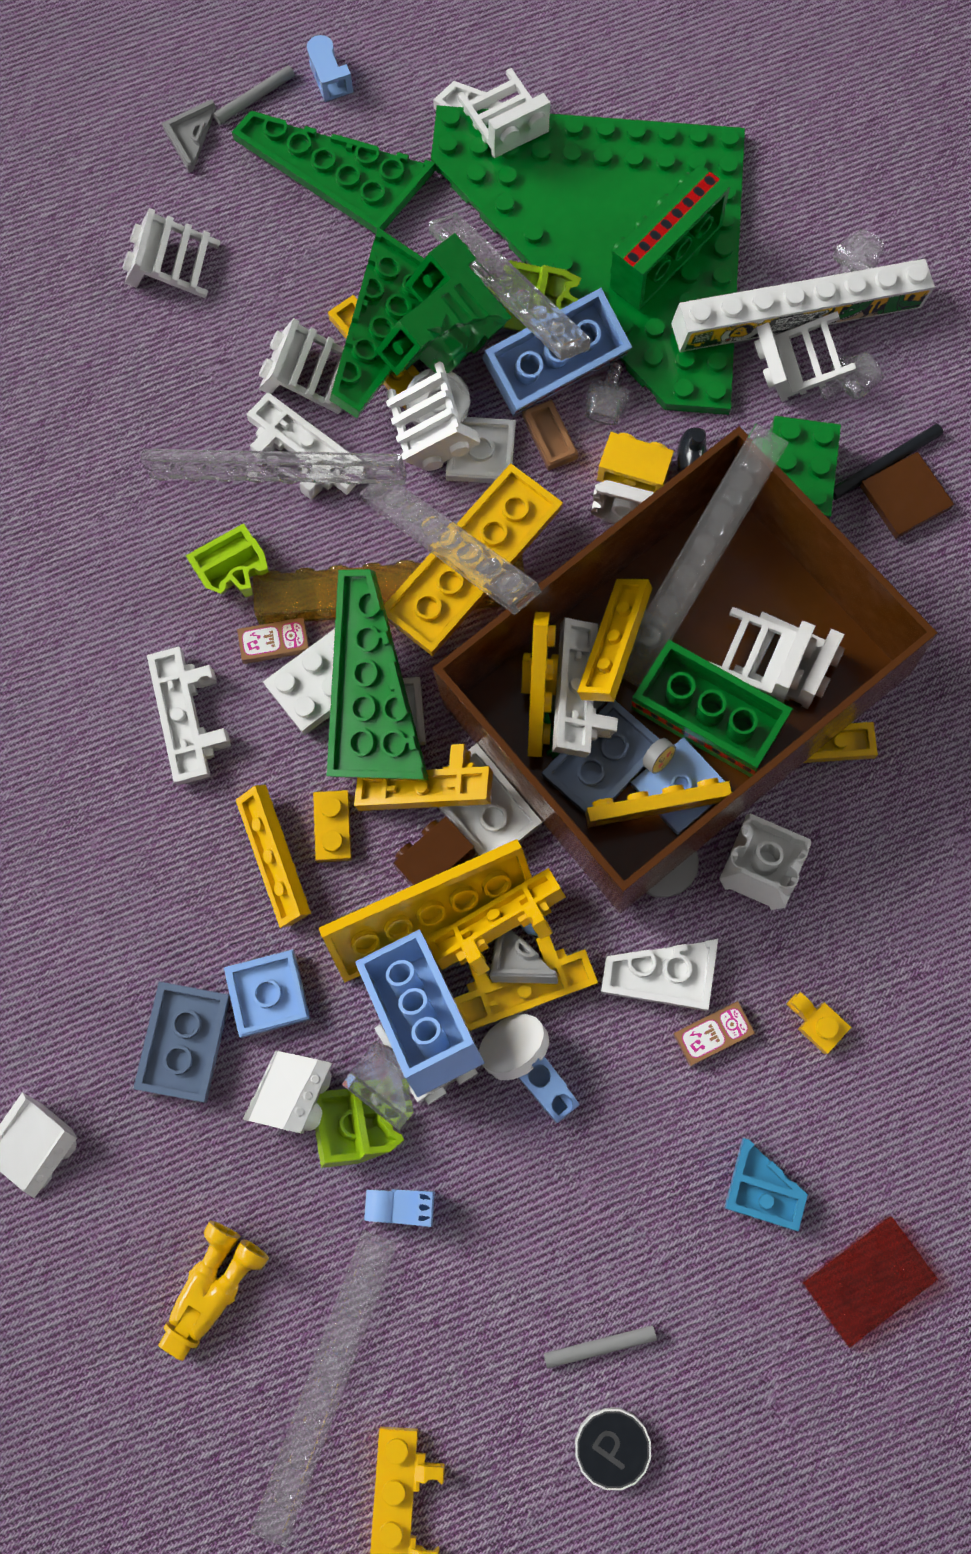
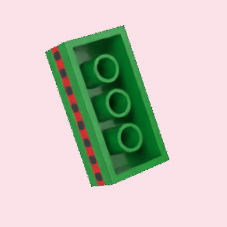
[610,164,730,310]
[631,639,793,777]

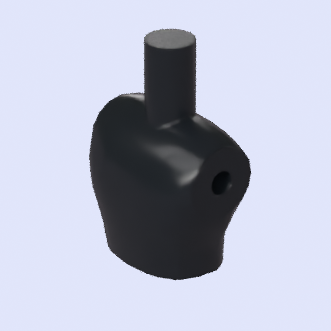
[677,428,706,473]

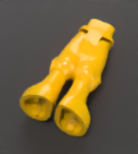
[158,1220,269,1361]

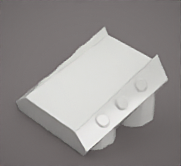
[591,480,654,524]
[720,813,811,910]
[243,1051,333,1134]
[0,1092,77,1198]

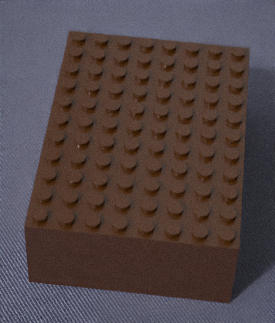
[433,426,938,913]

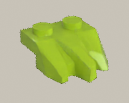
[501,260,582,332]
[186,523,269,597]
[315,1081,411,1168]

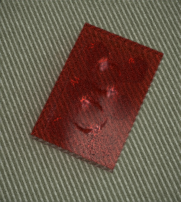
[800,1215,938,1348]

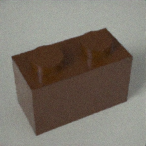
[393,816,475,886]

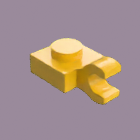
[786,992,852,1054]

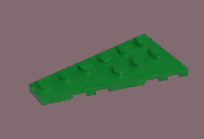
[232,111,436,234]
[329,228,425,418]
[327,569,429,780]

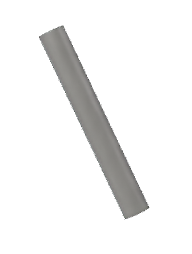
[213,65,295,125]
[543,1325,657,1369]

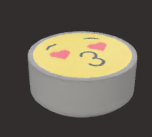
[643,738,676,774]

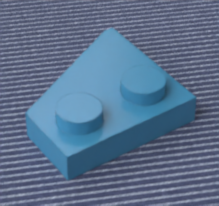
[724,1138,808,1232]

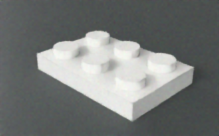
[263,628,335,736]
[439,743,542,856]

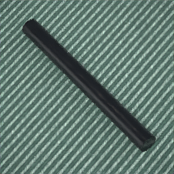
[833,423,943,500]

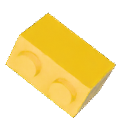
[597,432,674,493]

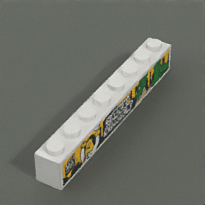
[671,259,935,352]

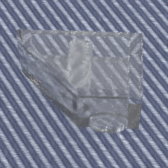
[342,1040,414,1130]

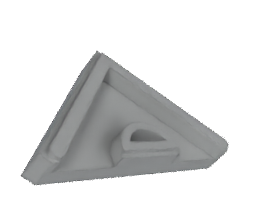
[162,99,216,173]
[490,930,558,984]

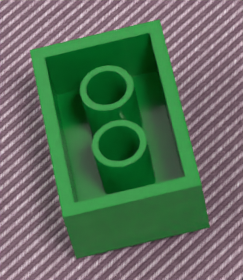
[766,416,841,519]

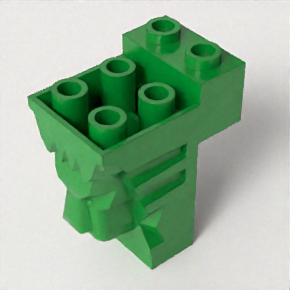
[375,233,512,376]

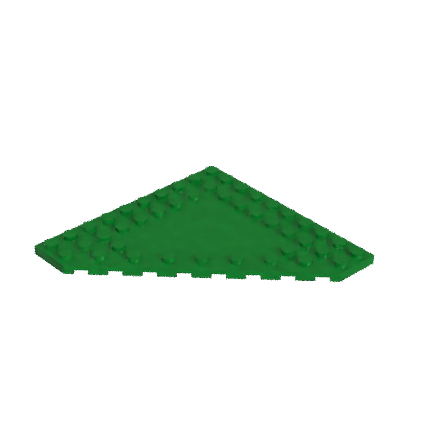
[431,105,745,415]

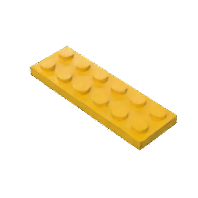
[384,463,563,657]
[319,839,532,983]

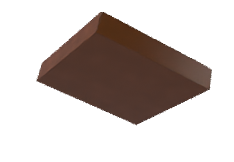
[860,452,954,539]

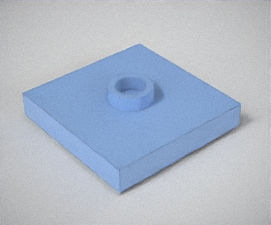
[631,737,725,836]
[224,949,311,1038]

